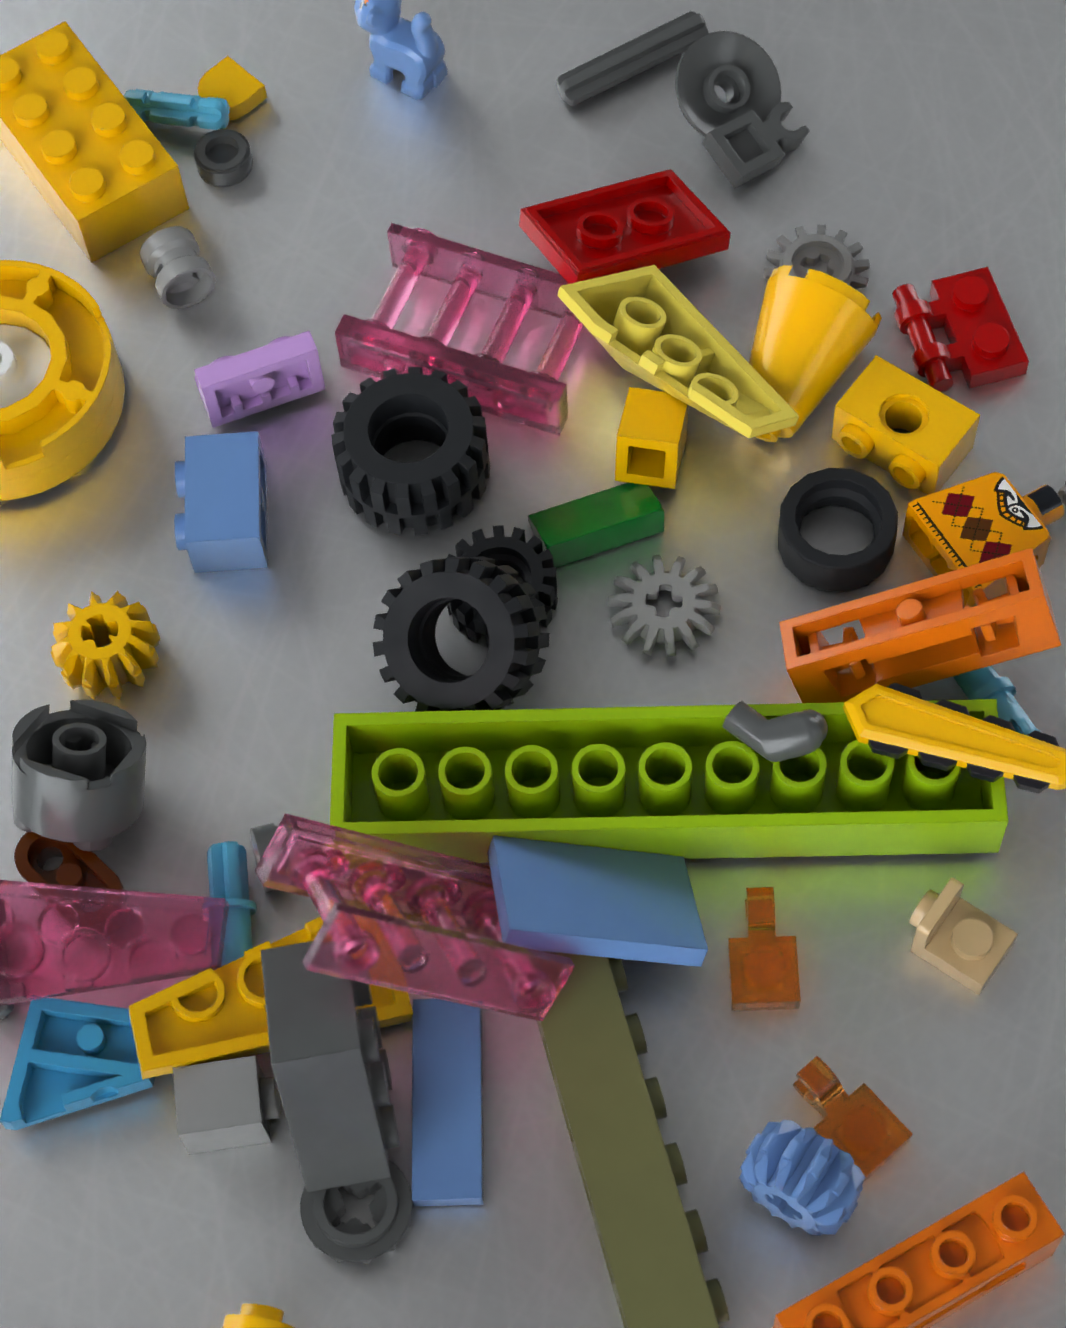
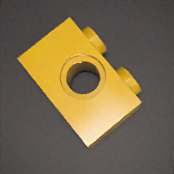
[831,355,980,495]

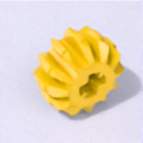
[51,590,160,700]

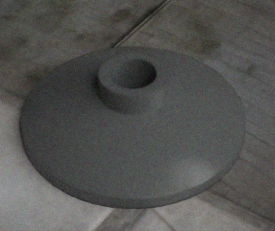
[675,31,781,137]

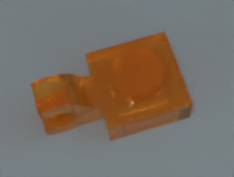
[728,887,801,1011]
[793,1056,913,1183]

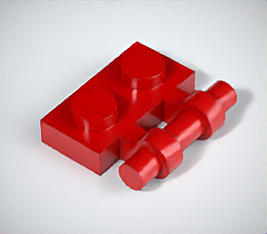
[892,267,1029,393]

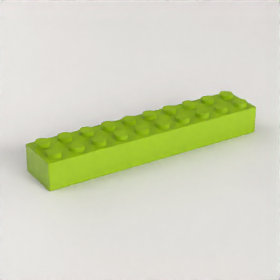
[329,699,1008,866]

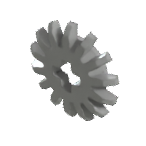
[764,225,870,289]
[608,555,721,657]

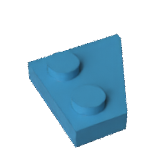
[0,995,155,1130]

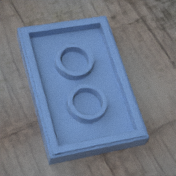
[487,835,708,967]

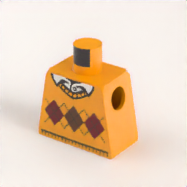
[902,472,1064,607]

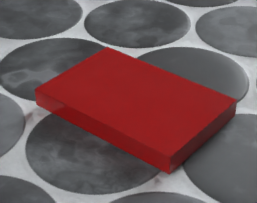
[519,169,731,284]

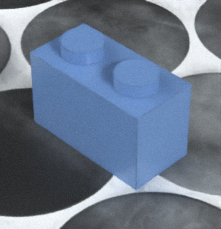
[174,431,268,573]

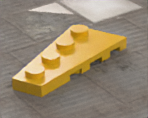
[129,888,413,1079]

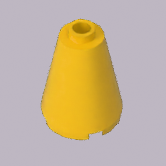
[749,265,882,442]

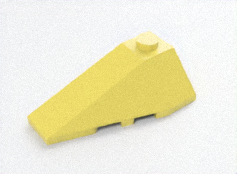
[557,265,799,438]

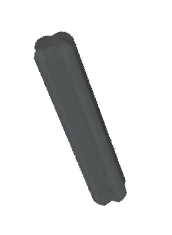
[556,11,709,106]

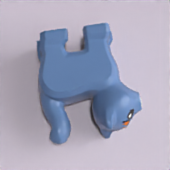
[354,0,448,100]

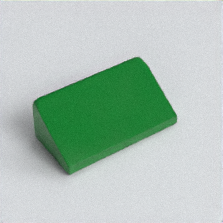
[528,483,664,567]

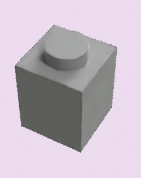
[173,1056,280,1155]

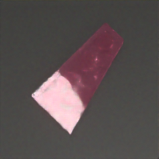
[0,880,229,1006]

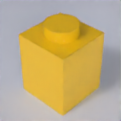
[615,387,689,489]

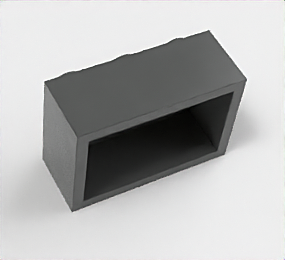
[261,935,400,1193]

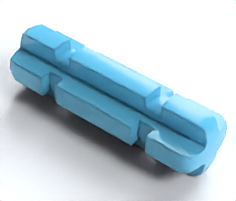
[124,89,230,130]

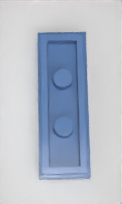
[412,997,483,1207]

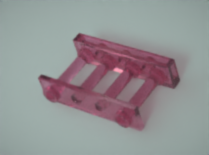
[334,223,583,436]
[254,813,575,1022]

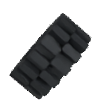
[447,525,558,647]

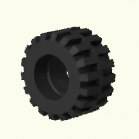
[331,367,490,536]
[373,556,550,712]

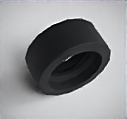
[778,468,898,592]

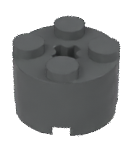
[12,699,146,852]

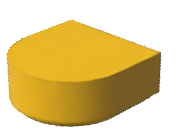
[198,56,267,121]

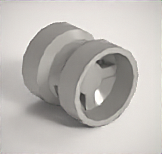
[139,226,216,309]

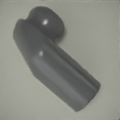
[723,701,828,762]

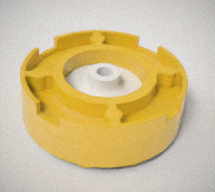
[0,260,125,501]

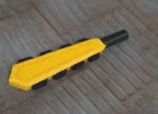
[843,683,1066,794]

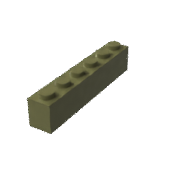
[521,950,729,1328]

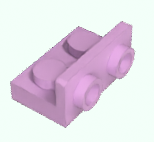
[194,331,326,428]

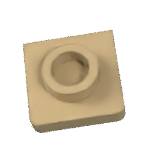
[909,877,1018,995]

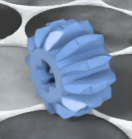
[739,1120,865,1236]

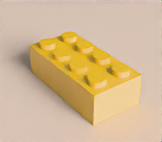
[0,21,190,263]

